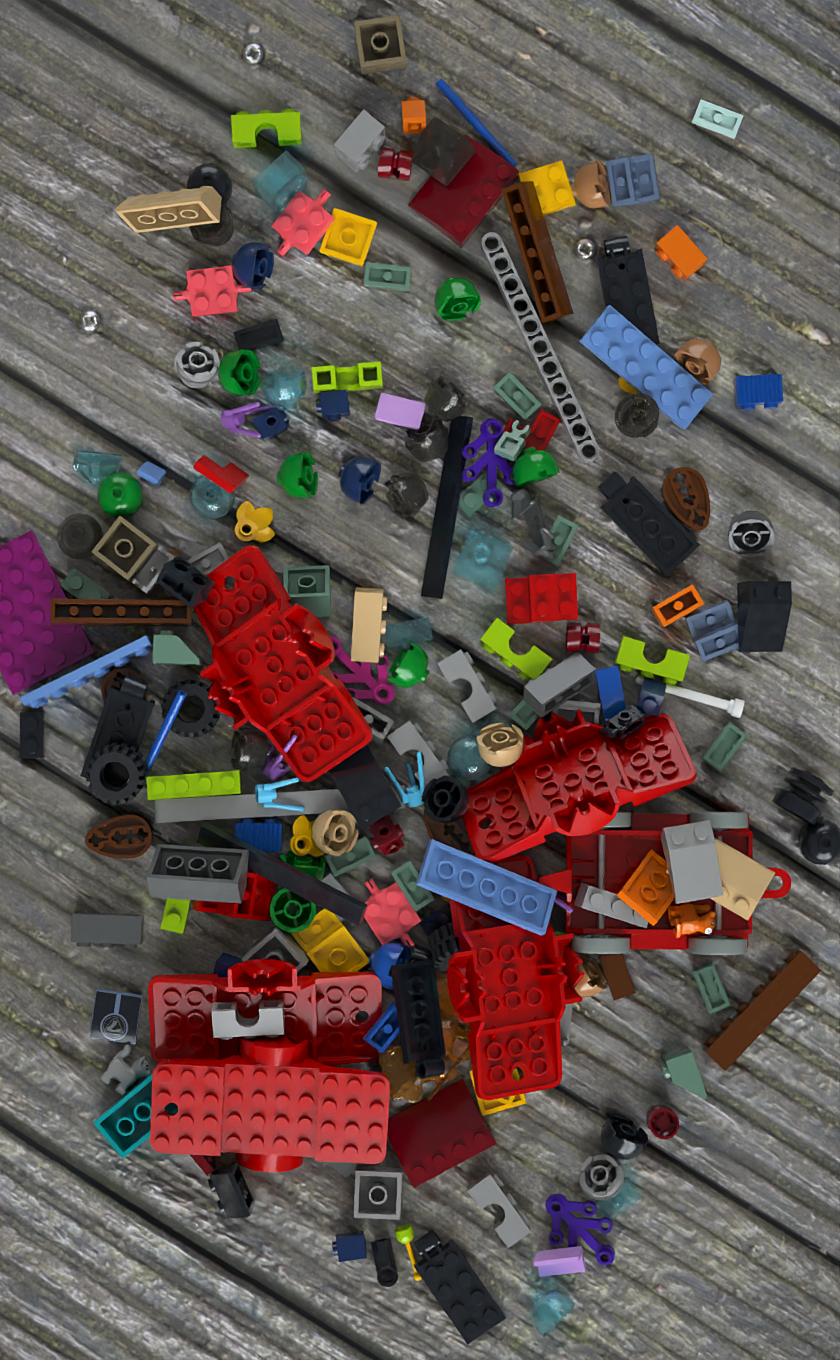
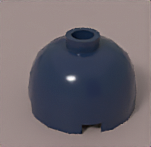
[231,242,274,290]
[338,457,381,504]

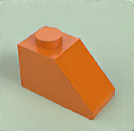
[402,97,426,134]

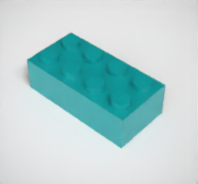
[93,1059,179,1159]

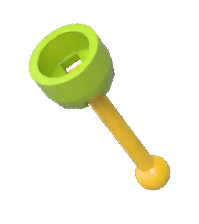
[394,1224,422,1281]

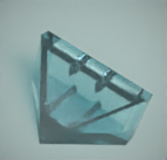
[73,450,122,488]

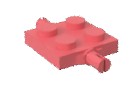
[271,189,335,257]
[173,265,252,317]
[364,878,421,948]

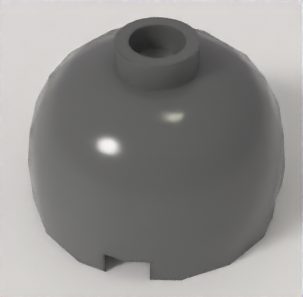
[728,510,775,558]

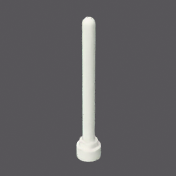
[635,676,745,718]

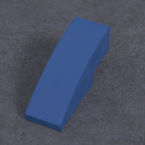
[595,666,626,723]

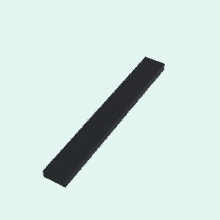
[421,416,473,599]
[197,822,367,926]

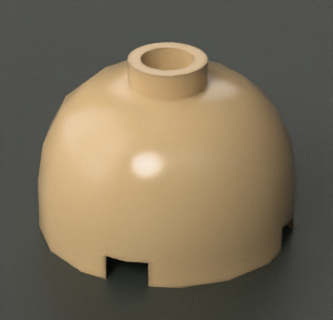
[477,723,524,767]
[312,809,358,857]

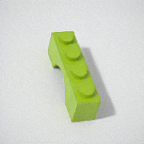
[146,770,243,800]

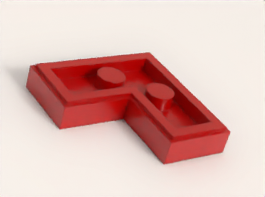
[502,409,561,451]
[193,455,249,493]

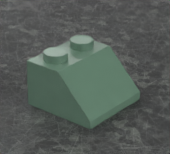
[283,565,331,617]
[152,631,203,666]
[659,1047,707,1098]

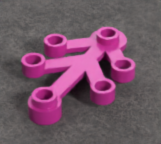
[330,637,395,705]

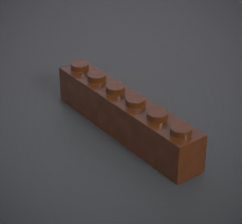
[501,181,574,323]
[50,599,191,627]
[702,949,821,1071]

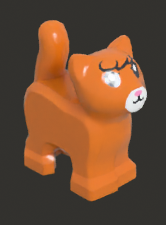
[668,903,715,938]

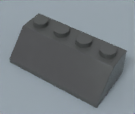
[146,844,249,903]

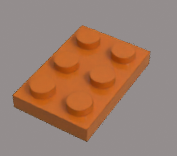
[617,849,675,926]

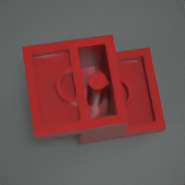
[505,573,578,625]
[192,871,276,921]

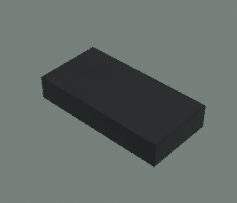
[234,319,284,351]

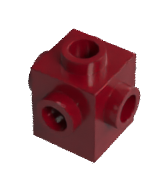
[368,814,405,856]

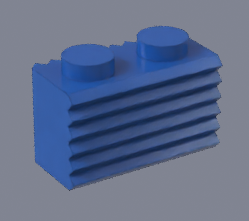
[733,374,783,410]
[235,818,283,852]

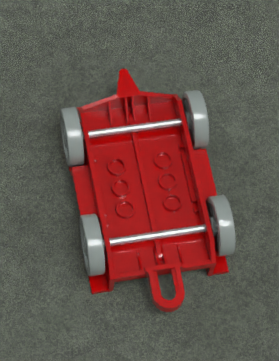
[537,811,791,955]

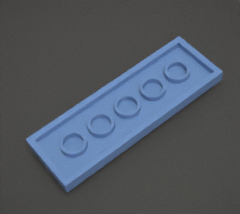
[579,305,713,430]
[20,636,153,709]
[416,839,557,936]

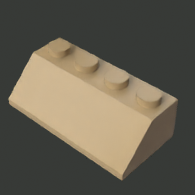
[116,186,222,233]
[665,838,775,920]

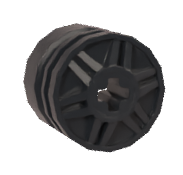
[772,767,834,825]

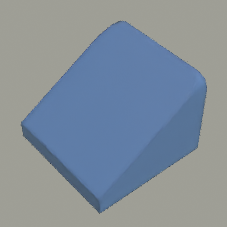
[137,461,166,486]

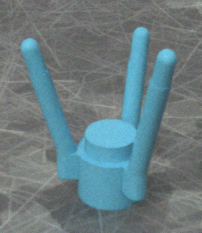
[384,751,425,808]
[255,777,305,812]

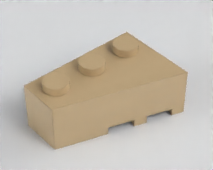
[351,587,387,663]

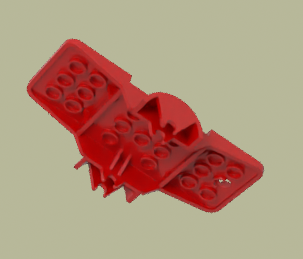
[194,545,373,782]
[462,710,697,863]
[447,855,584,1100]
[148,959,382,1066]
[150,1035,390,1172]

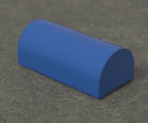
[363,1001,399,1053]

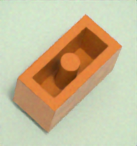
[655,225,708,281]
[650,584,704,629]

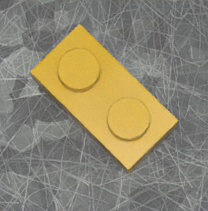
[291,909,342,951]

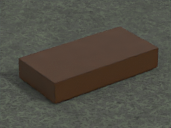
[598,953,636,1001]

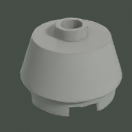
[174,342,220,389]
[579,1154,624,1200]

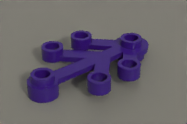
[461,418,519,508]
[545,1194,615,1265]

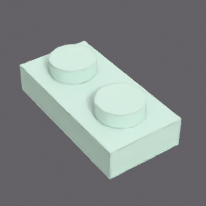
[692,99,744,139]

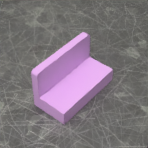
[375,393,426,430]
[533,1246,586,1277]

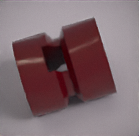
[377,147,413,181]
[566,622,600,653]
[646,1105,679,1139]

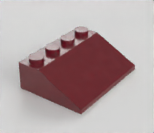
[408,135,519,248]
[387,1078,496,1188]

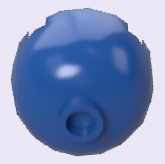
[369,943,411,990]

